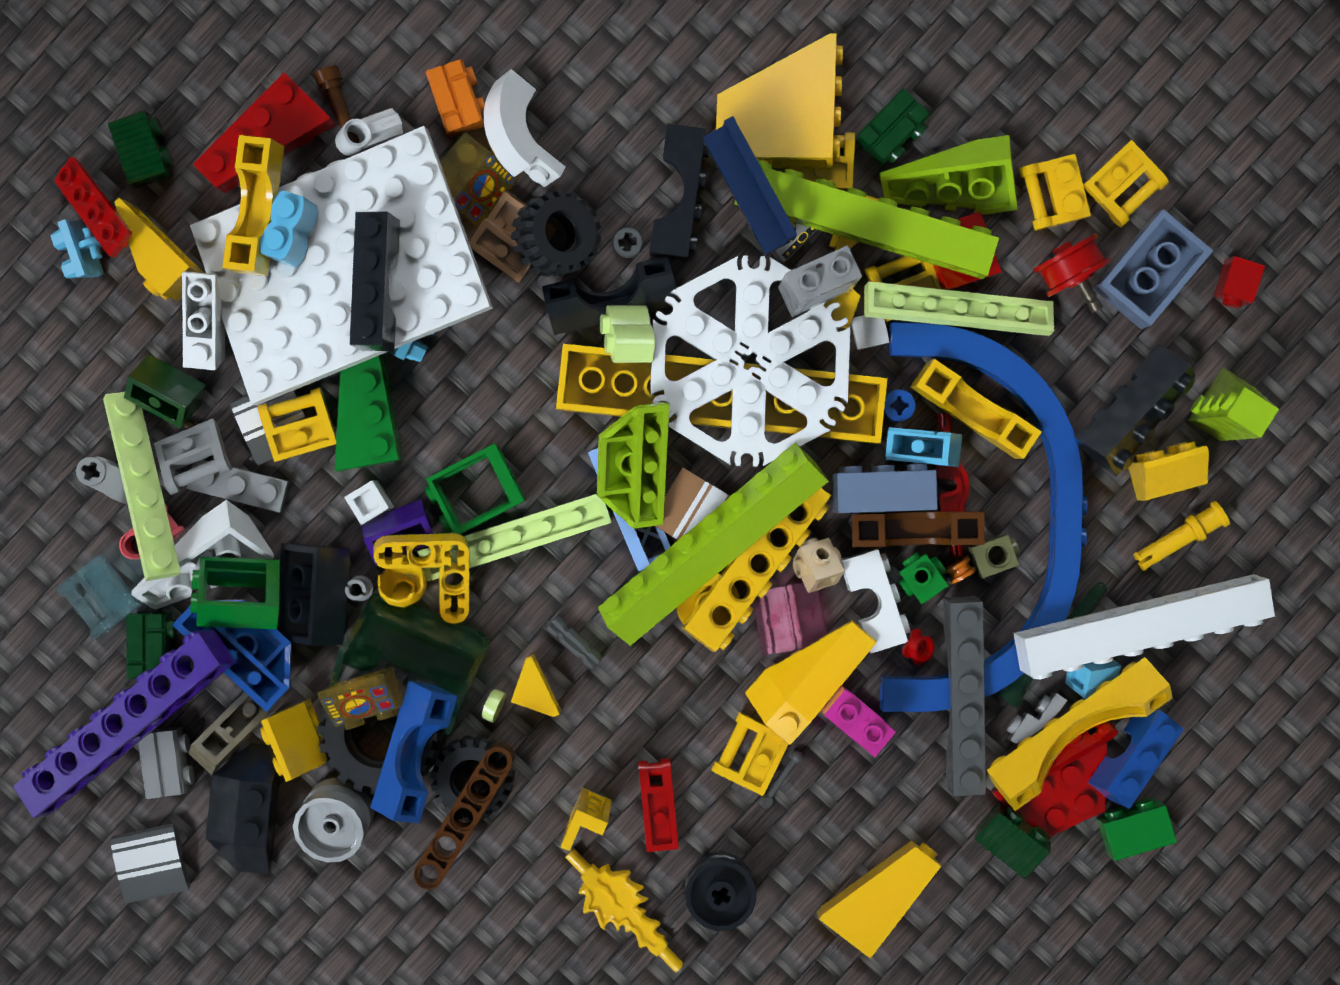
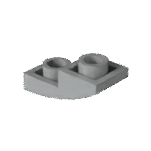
[1006,693,1067,744]

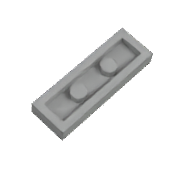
[186,459,290,512]

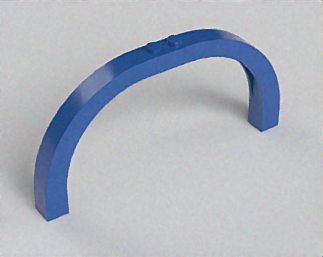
[879,323,1087,712]

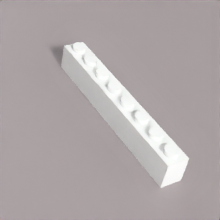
[1013,574,1275,679]

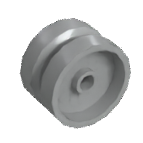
[293,778,374,863]

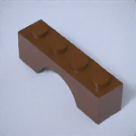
[852,510,985,547]

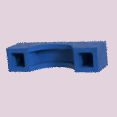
[370,680,457,823]

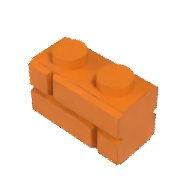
[426,59,485,138]

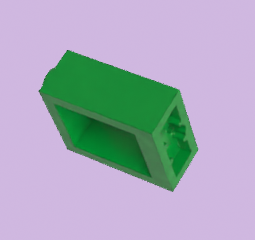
[425,443,527,535]
[190,557,280,629]

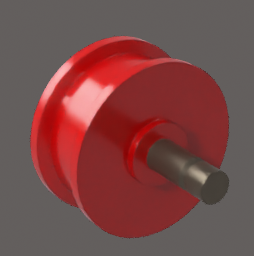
[1032,233,1112,313]

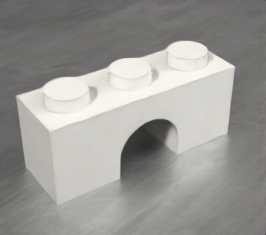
[841,548,910,654]

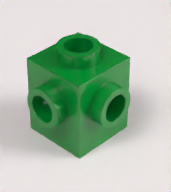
[899,552,950,604]

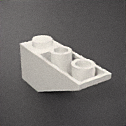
[182,271,225,370]

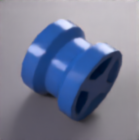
[884,389,915,422]

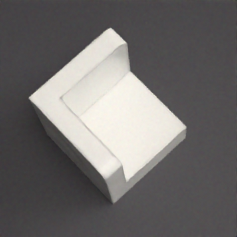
[344,480,394,525]

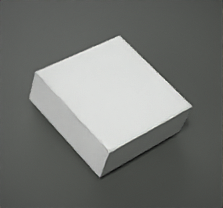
[851,315,890,350]

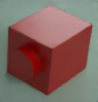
[1213,256,1265,309]

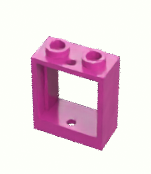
[821,685,896,757]

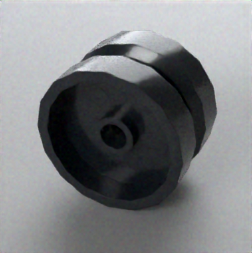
[685,851,757,931]

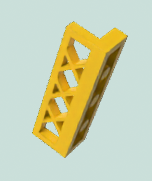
[561,788,612,851]

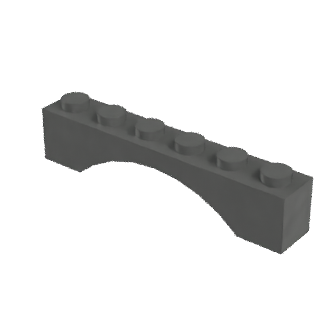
[943,596,986,796]

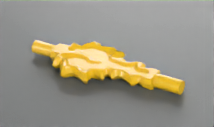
[565,848,684,973]

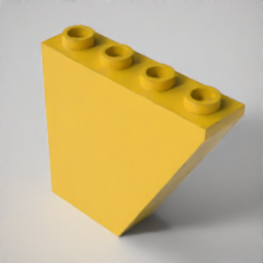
[716,33,843,169]

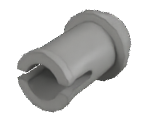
[345,575,374,601]

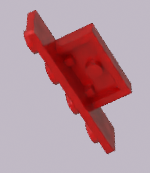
[54,157,133,258]

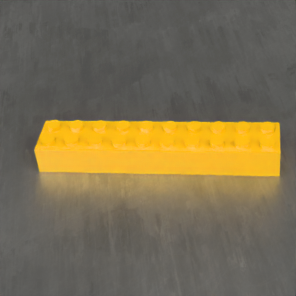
[556,344,888,444]

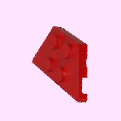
[991,743,1107,837]

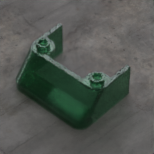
[329,592,489,735]

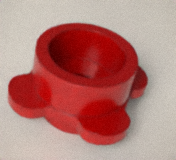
[902,628,934,666]

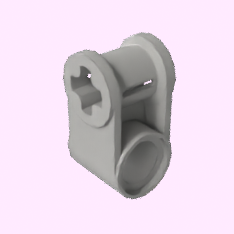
[76,456,128,505]

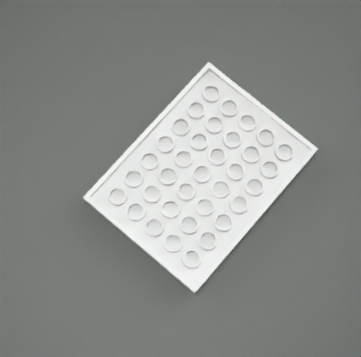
[190,126,493,406]

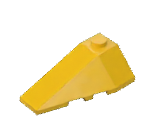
[745,620,877,745]

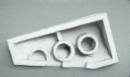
[132,500,274,610]

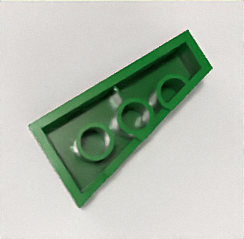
[334,353,404,472]

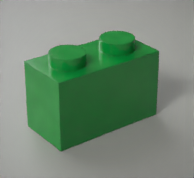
[1096,798,1177,861]

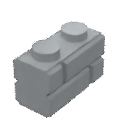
[138,726,195,799]

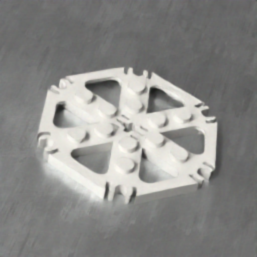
[651,256,850,467]

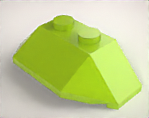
[597,402,669,529]

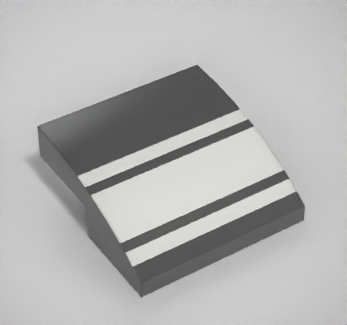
[230,390,308,465]
[110,823,191,904]

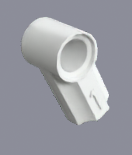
[335,108,403,156]

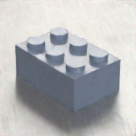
[1093,209,1213,329]
[831,464,937,513]

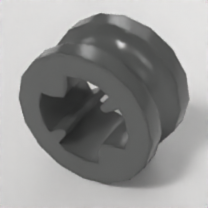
[613,227,642,258]

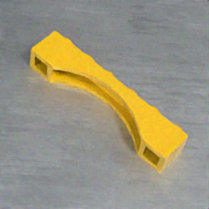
[987,657,1173,811]

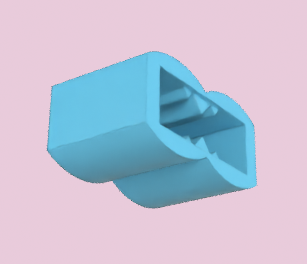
[260,190,318,268]

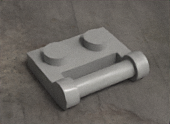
[154,419,232,495]

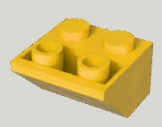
[1129,441,1209,501]
[260,699,328,782]

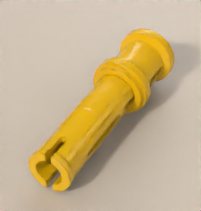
[1133,500,1230,571]

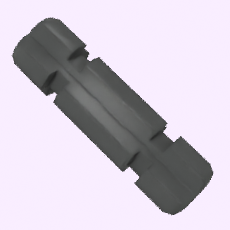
[547,616,602,669]

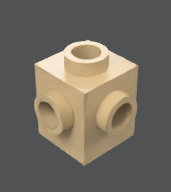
[793,538,845,593]

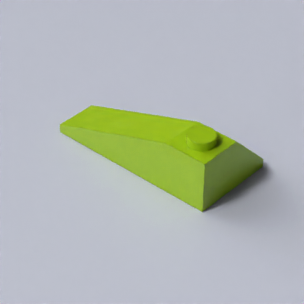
[880,135,1018,214]

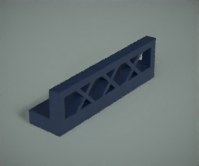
[703,116,797,255]

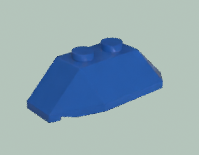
[172,600,292,712]

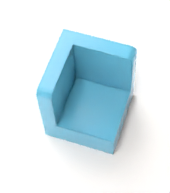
[1065,659,1122,699]

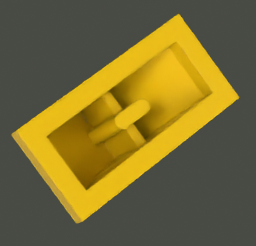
[511,653,562,717]

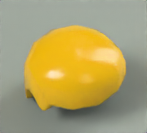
[378,555,427,608]

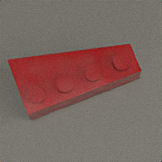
[192,72,337,193]

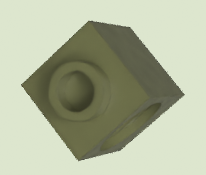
[967,534,1021,578]

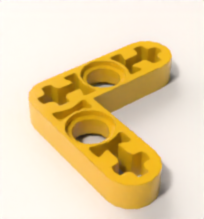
[373,533,469,624]

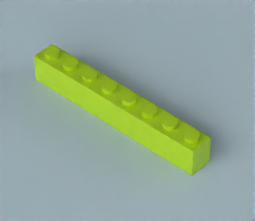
[734,160,999,279]
[598,442,829,646]

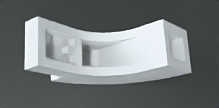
[484,69,565,187]

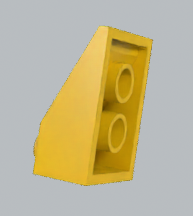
[114,198,204,301]

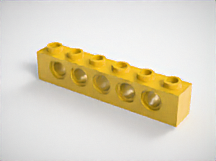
[681,488,831,652]

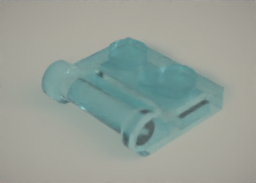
[56,554,142,640]

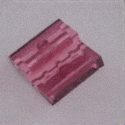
[753,582,827,655]

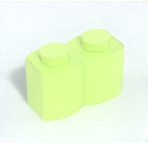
[600,305,655,363]

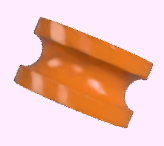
[945,556,977,584]

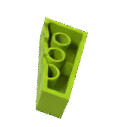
[1188,367,1279,441]

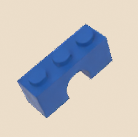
[1088,709,1184,809]

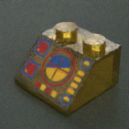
[440,132,518,228]
[317,667,403,730]

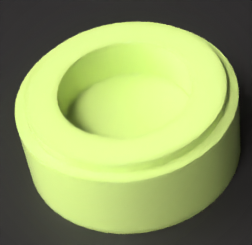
[482,689,506,723]

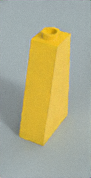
[817,840,941,959]

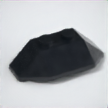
[206,743,280,874]

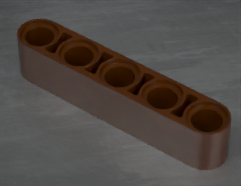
[414,742,515,890]

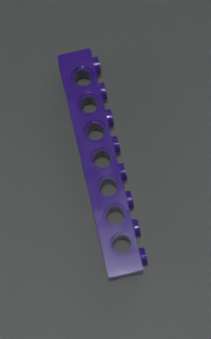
[13,630,236,818]

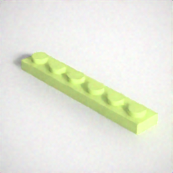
[864,281,1054,336]
[103,392,181,581]
[418,494,612,582]

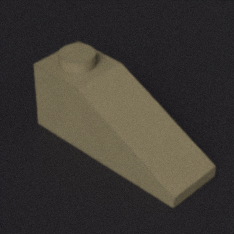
[188,692,284,775]

